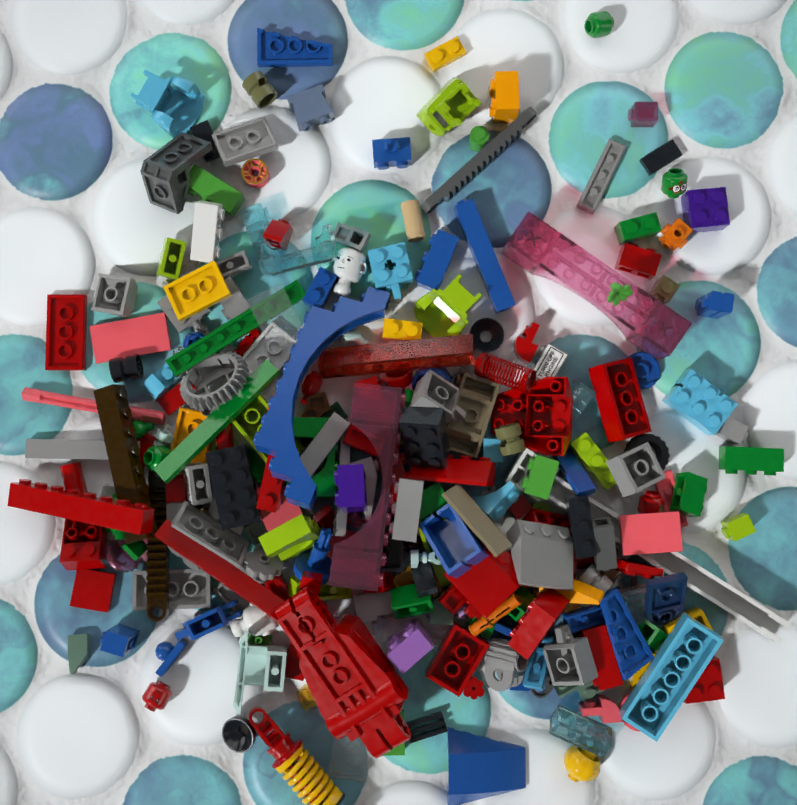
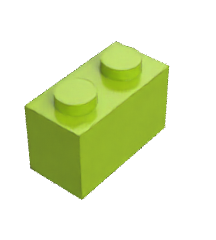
[156,237,187,280]

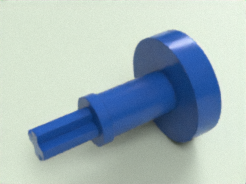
[293,528,334,586]

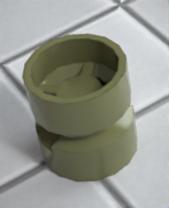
[242,71,278,109]
[494,423,526,456]

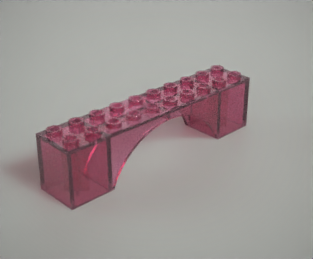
[501,211,692,360]
[328,382,406,591]

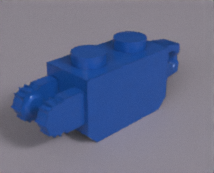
[174,599,243,641]

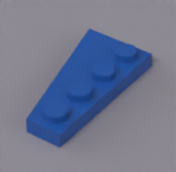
[257,28,333,68]
[600,588,654,680]

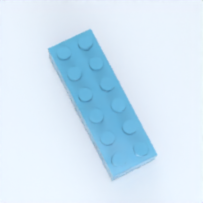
[619,613,724,742]

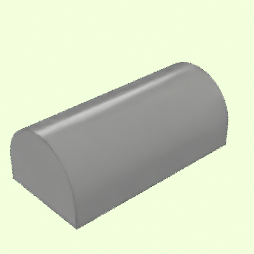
[216,250,253,279]

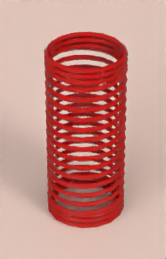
[474,352,536,393]

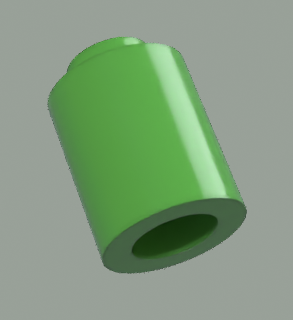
[468,126,489,152]

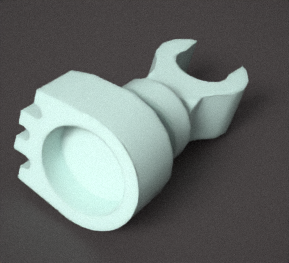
[153,429,174,447]
[411,550,441,568]

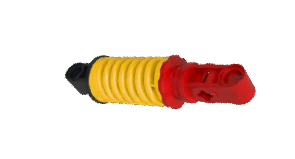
[248,707,345,805]

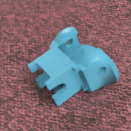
[130,69,204,139]

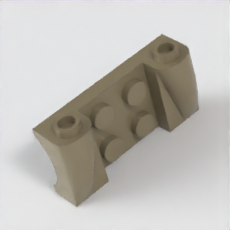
[447,372,500,458]

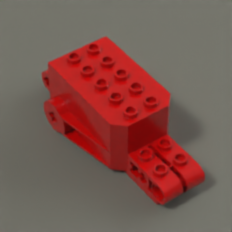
[275,586,411,758]

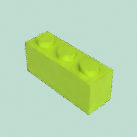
[568,432,616,490]

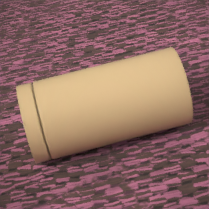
[400,200,426,242]

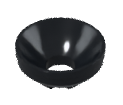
[469,318,504,353]
[222,716,256,753]

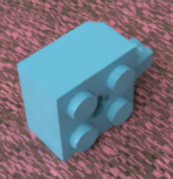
[367,242,413,301]

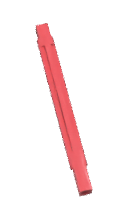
[21,387,166,425]

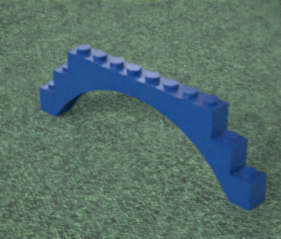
[253,286,390,510]

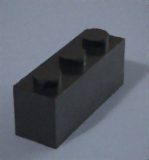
[565,495,597,559]

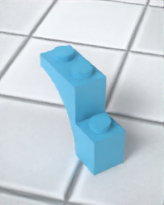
[468,481,522,522]

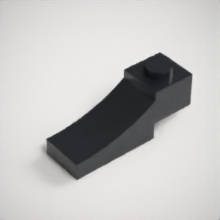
[403,534,438,598]

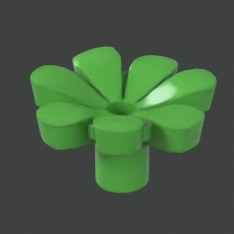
[607,282,633,306]

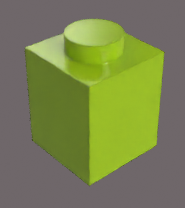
[720,513,757,542]

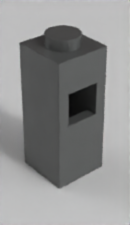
[592,516,617,571]

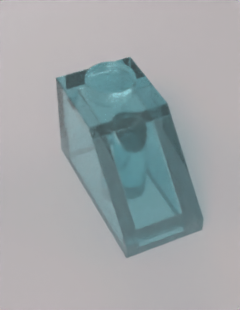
[239,203,271,250]

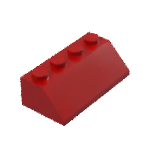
[588,357,652,443]
[409,454,496,486]

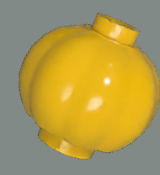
[564,744,601,782]

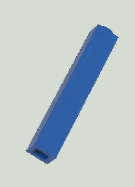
[454,199,516,314]

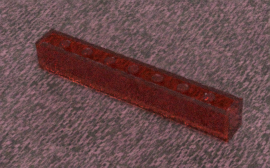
[318,334,475,379]

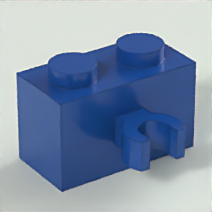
[372,137,412,170]

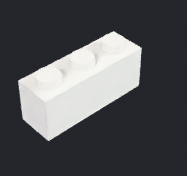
[190,200,225,263]

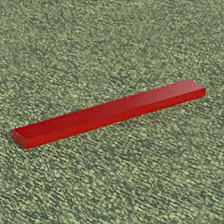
[154,519,284,622]

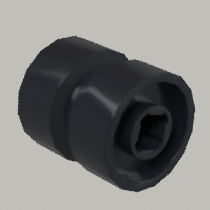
[109,354,144,383]

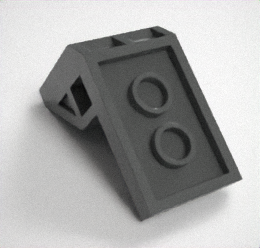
[140,132,212,214]

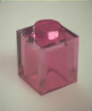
[628,102,658,127]

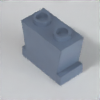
[287,84,334,132]

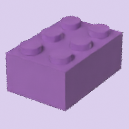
[386,618,434,675]

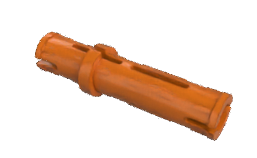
[468,593,522,637]

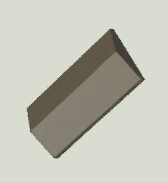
[442,484,512,558]

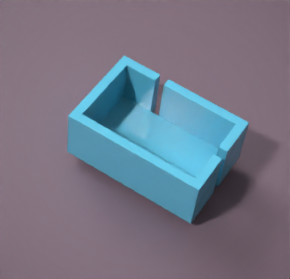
[662,369,738,435]

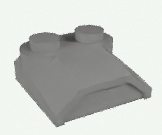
[91,273,138,317]

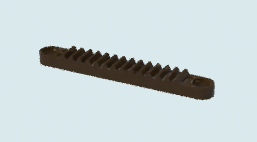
[146,470,170,622]

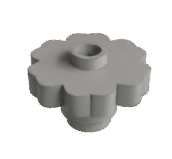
[243,548,284,584]

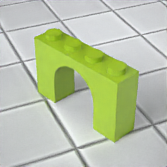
[258,514,323,563]

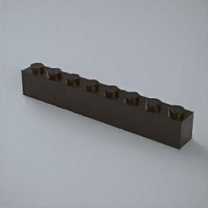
[93,384,157,544]

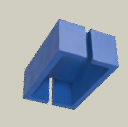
[419,503,489,578]

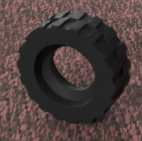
[624,434,670,470]

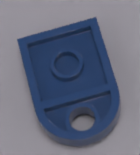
[644,572,688,626]

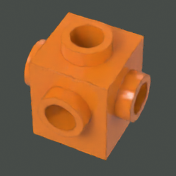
[658,218,693,251]

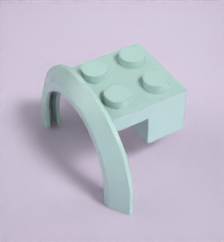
[233,630,287,715]

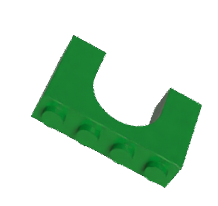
[285,417,338,499]

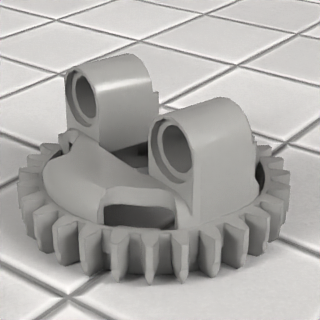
[179,350,249,416]

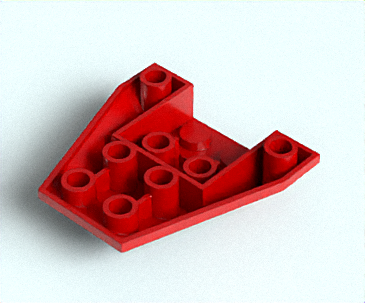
[491,377,573,456]

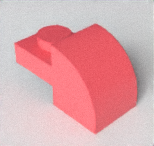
[578,694,623,723]

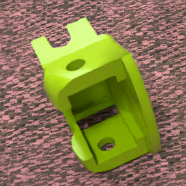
[416,77,481,136]
[414,274,482,345]

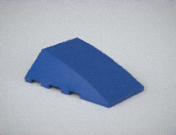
[447,727,526,805]

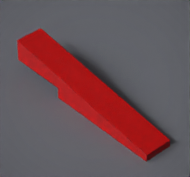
[285,571,323,681]

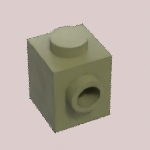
[648,275,680,305]

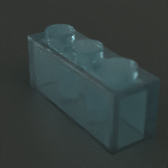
[549,704,613,758]

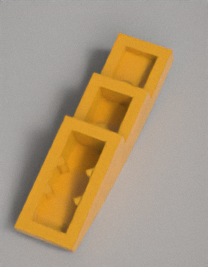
[521,579,604,605]

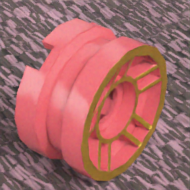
[241,158,270,188]

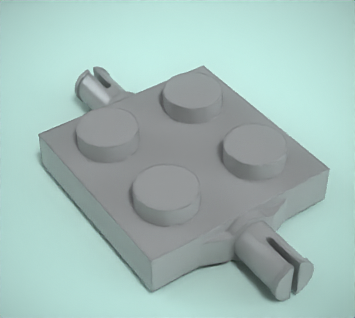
[157,279,211,334]

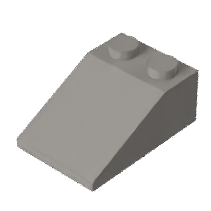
[349,456,380,520]

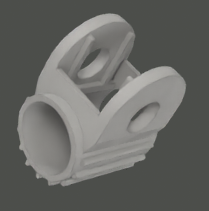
[484,637,528,691]

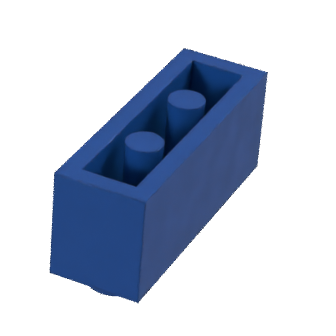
[414,229,459,291]

